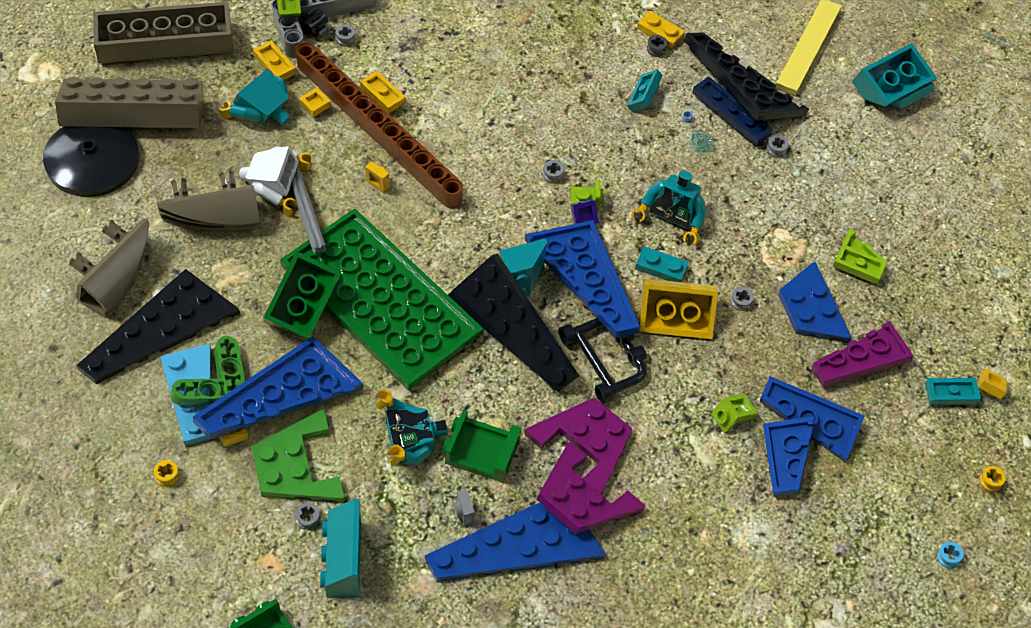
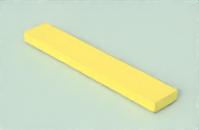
[776,0,842,96]

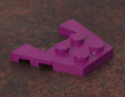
[525,397,632,495]
[536,441,646,534]

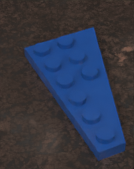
[525,220,640,338]
[425,503,605,582]

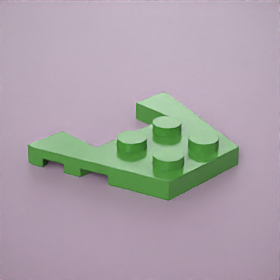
[252,409,345,503]

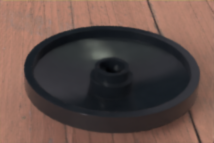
[43,126,139,197]

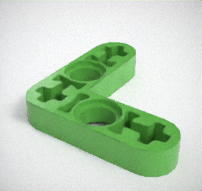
[170,336,245,406]

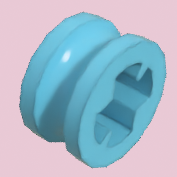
[937,542,964,569]

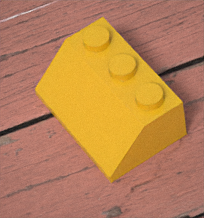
[639,279,718,339]

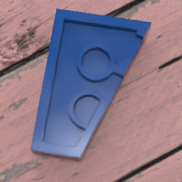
[763,416,815,497]

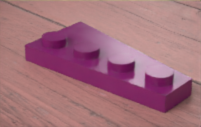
[812,321,914,388]

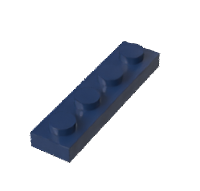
[692,76,773,146]

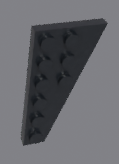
[684,32,809,121]
[77,269,240,384]

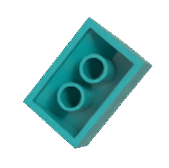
[852,43,937,107]
[320,499,361,597]

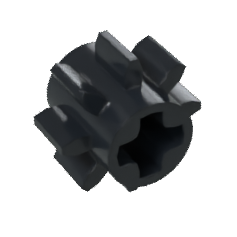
[301,8,328,37]

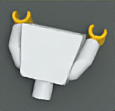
[239,146,312,216]

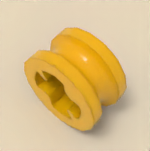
[154,460,179,487]
[979,466,1006,492]

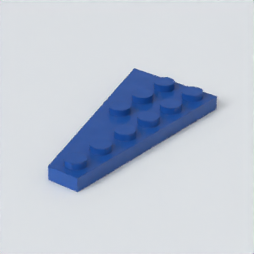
[193,336,363,439]

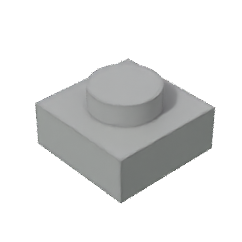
[453,489,475,527]

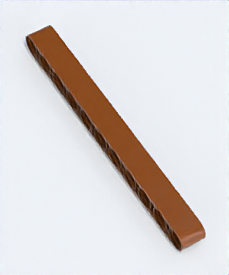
[296,42,463,209]

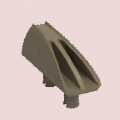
[157,170,261,231]
[69,218,149,317]

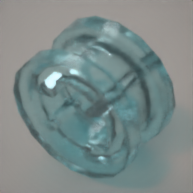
[689,130,712,152]

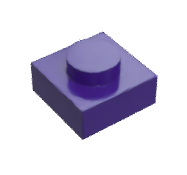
[570,199,599,224]

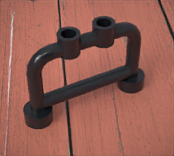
[558,318,647,404]

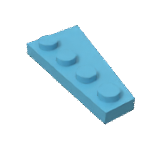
[160,343,211,446]

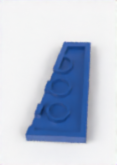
[760,376,865,462]

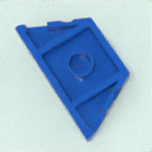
[778,262,851,343]

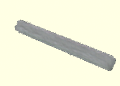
[291,168,326,254]

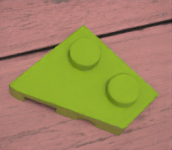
[833,229,887,285]

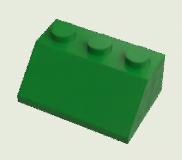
[263,251,341,340]

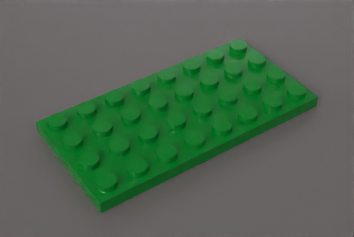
[280,208,483,390]

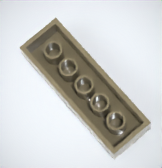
[93,2,234,64]
[55,77,205,128]

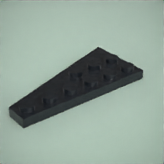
[448,253,580,392]

